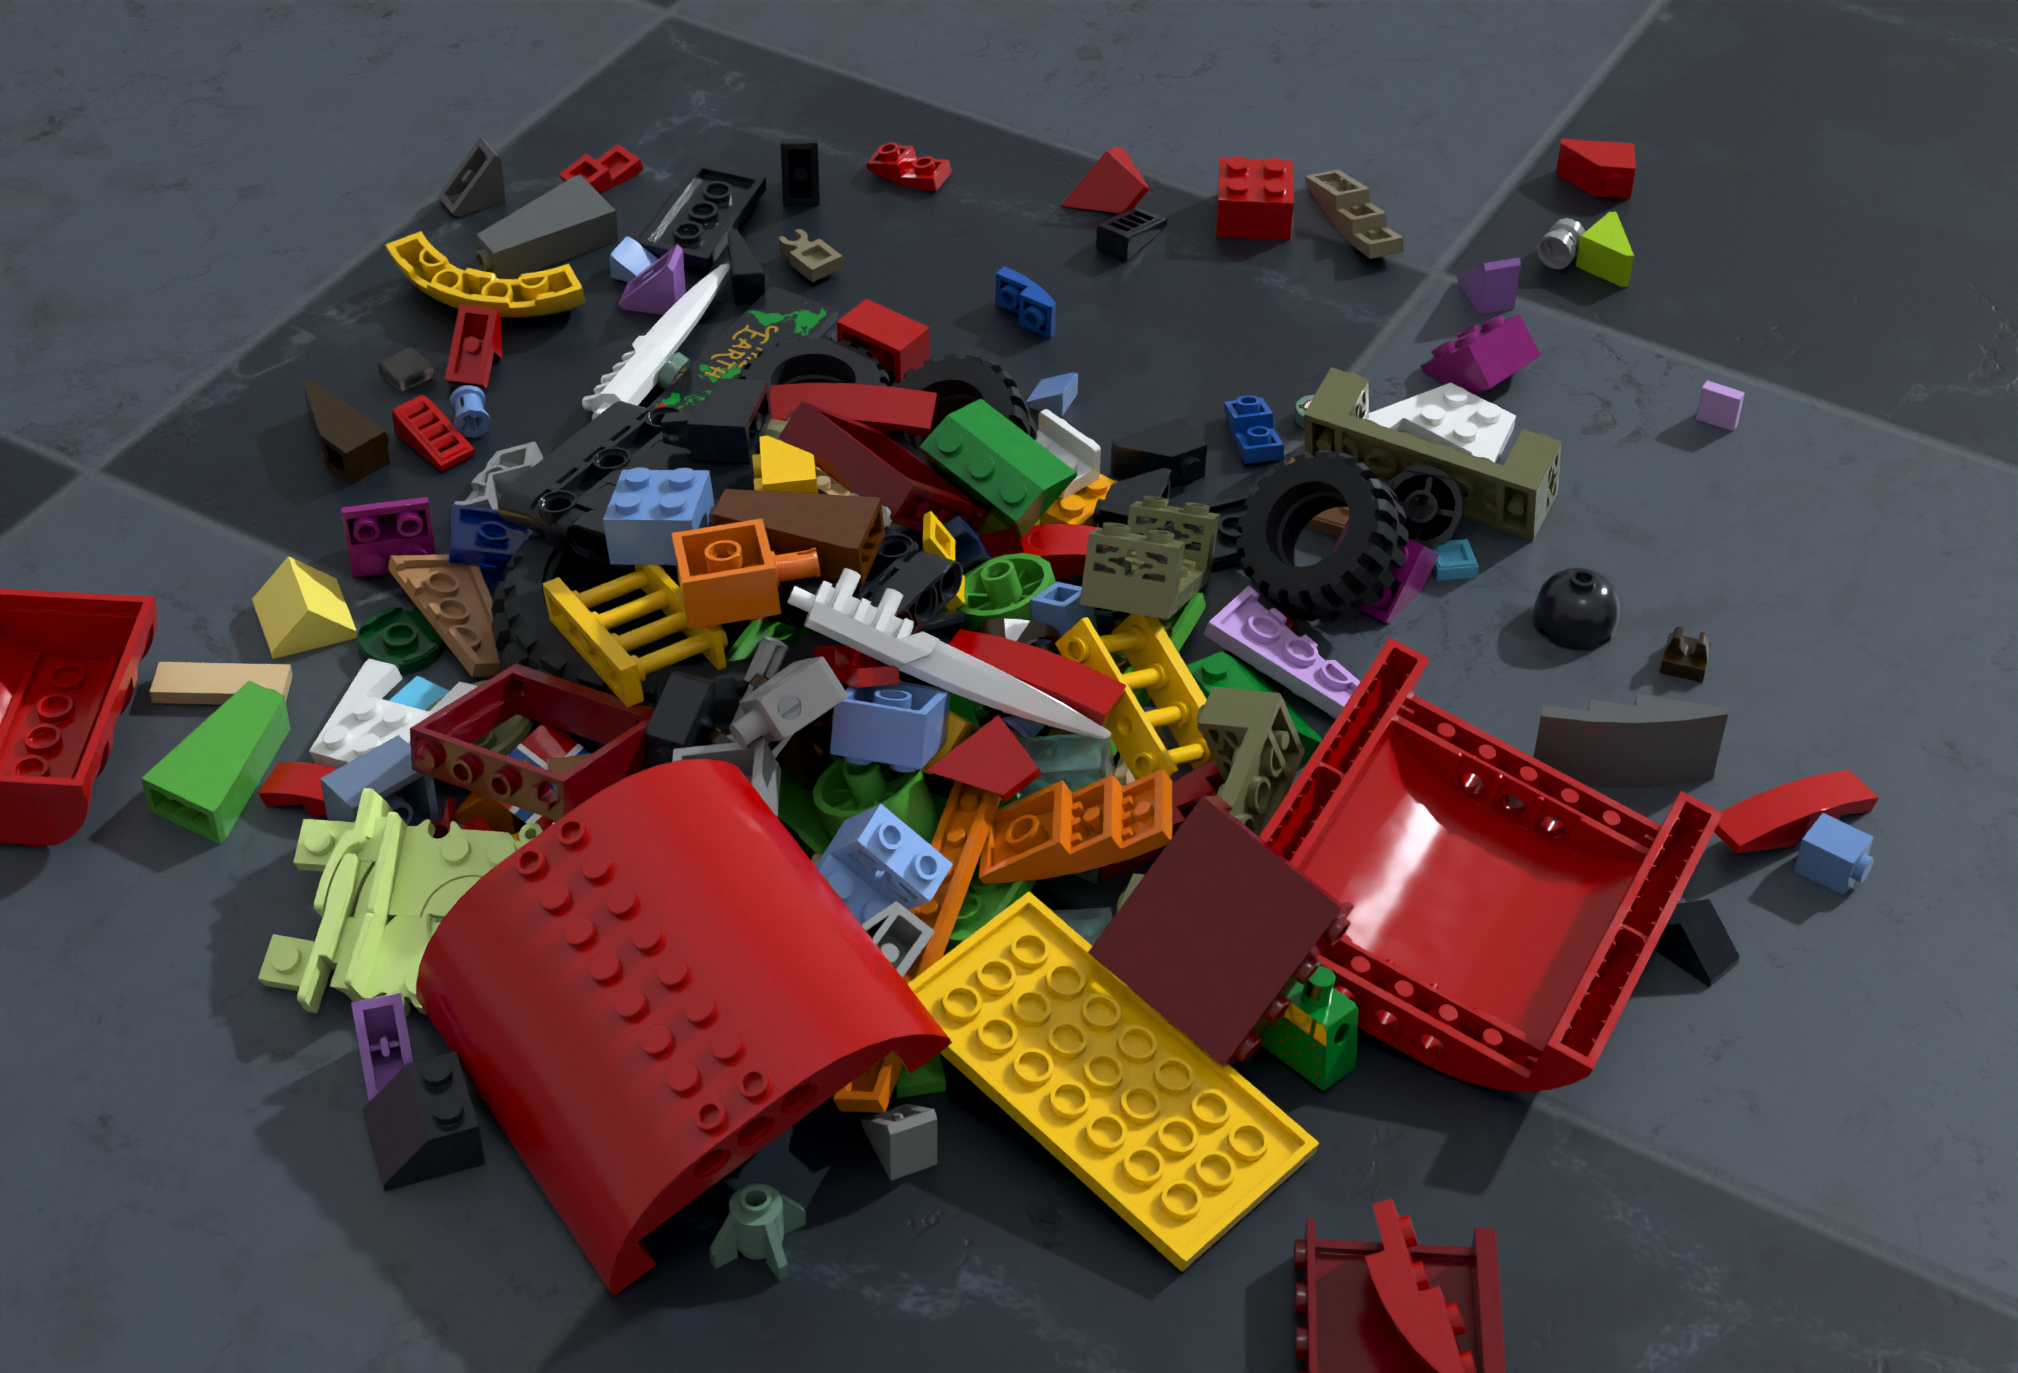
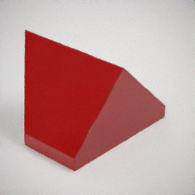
[1061,146,1150,213]
[925,715,1042,802]

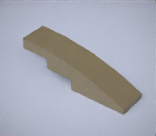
[1305,170,1404,259]

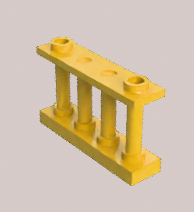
[542,565,728,707]
[1055,614,1212,780]

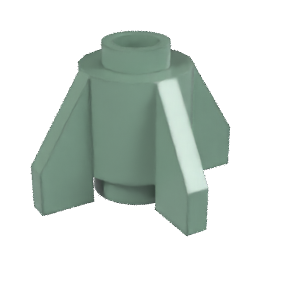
[709,1183,806,1281]

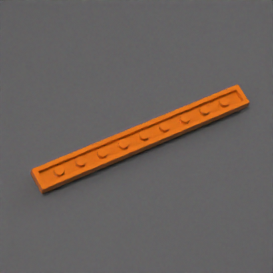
[833,731,1021,1113]

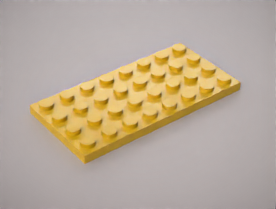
[908,891,1319,1272]

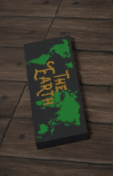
[647,286,838,411]

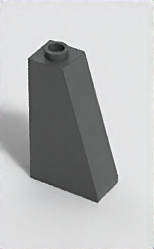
[475,175,618,279]

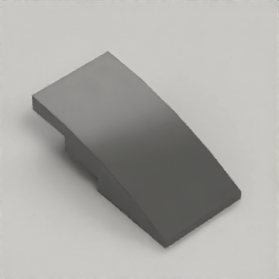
[1533,694,1729,788]

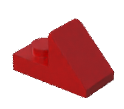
[445,304,502,389]

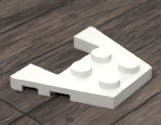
[1369,383,1516,463]
[309,659,478,768]

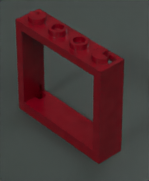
[778,401,990,534]
[410,664,655,821]

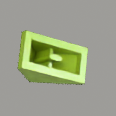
[1576,212,1634,287]

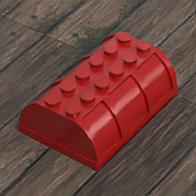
[0,588,157,847]

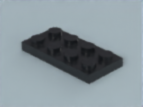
[638,163,766,271]

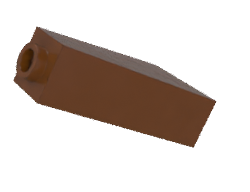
[709,489,885,586]

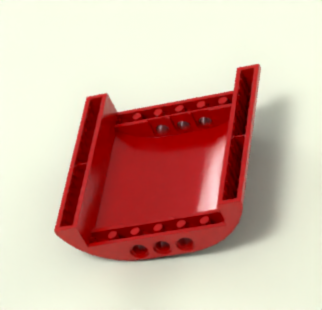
[1259,637,1723,1092]
[416,759,952,1296]

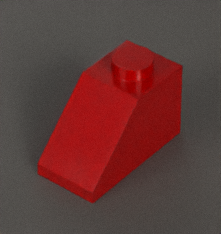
[1556,139,1636,199]

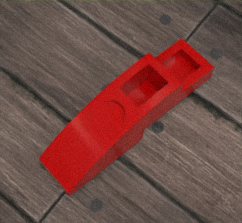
[978,524,1110,581]
[1364,1198,1478,1373]

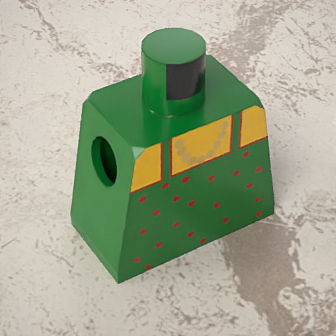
[1258,966,1358,1091]

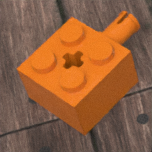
[671,518,820,629]

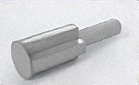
[732,636,789,723]

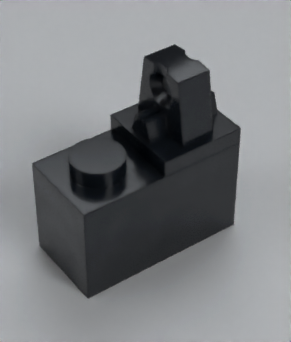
[661,378,772,463]

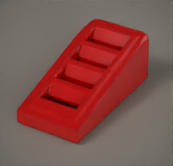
[392,395,475,472]

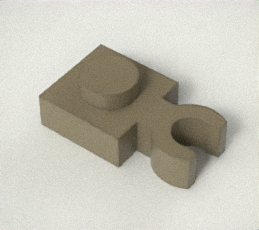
[779,229,843,282]

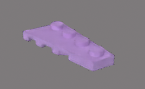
[1203,586,1360,720]

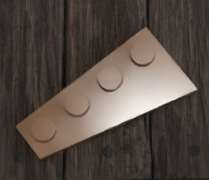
[388,554,504,678]

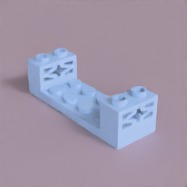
[816,804,953,924]

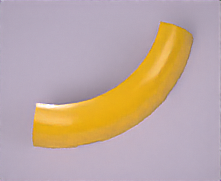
[385,231,585,318]

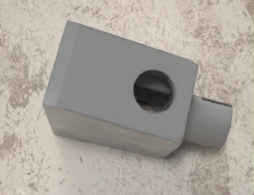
[729,656,849,749]

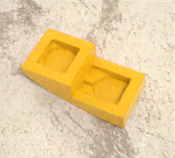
[923,511,965,611]

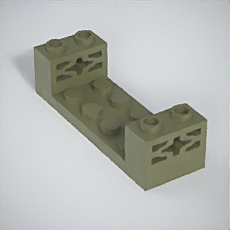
[1304,367,1562,541]
[1079,496,1220,619]
[1117,687,1305,912]

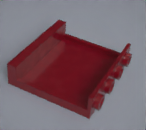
[1088,796,1355,1066]
[1293,1218,1506,1373]

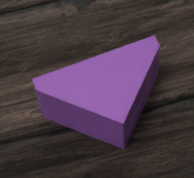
[618,245,686,315]
[1457,257,1521,315]
[351,993,413,1101]

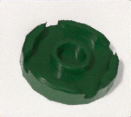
[357,607,445,675]

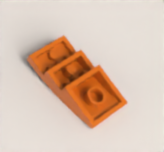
[979,768,1172,884]

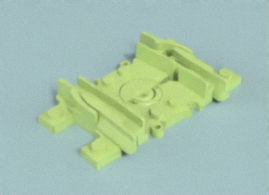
[258,788,555,1017]

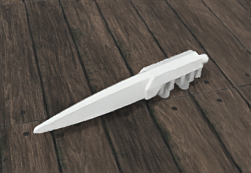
[582,264,731,420]
[787,568,1112,739]

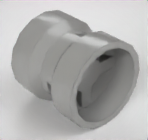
[1537,218,1585,269]

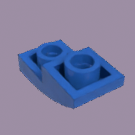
[995,266,1056,339]
[1224,395,1284,464]

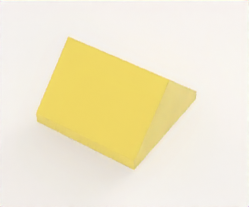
[252,556,358,659]

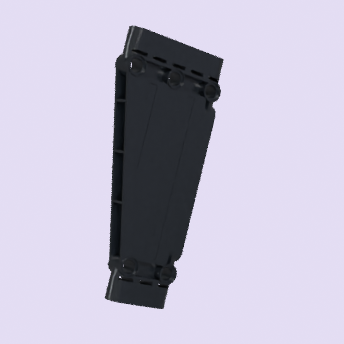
[498,401,963,640]

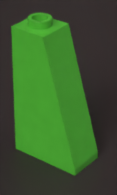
[141,681,291,844]

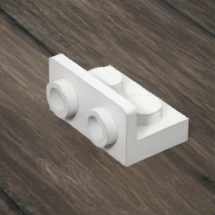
[1036,409,1101,499]

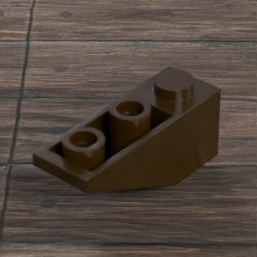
[303,378,390,485]

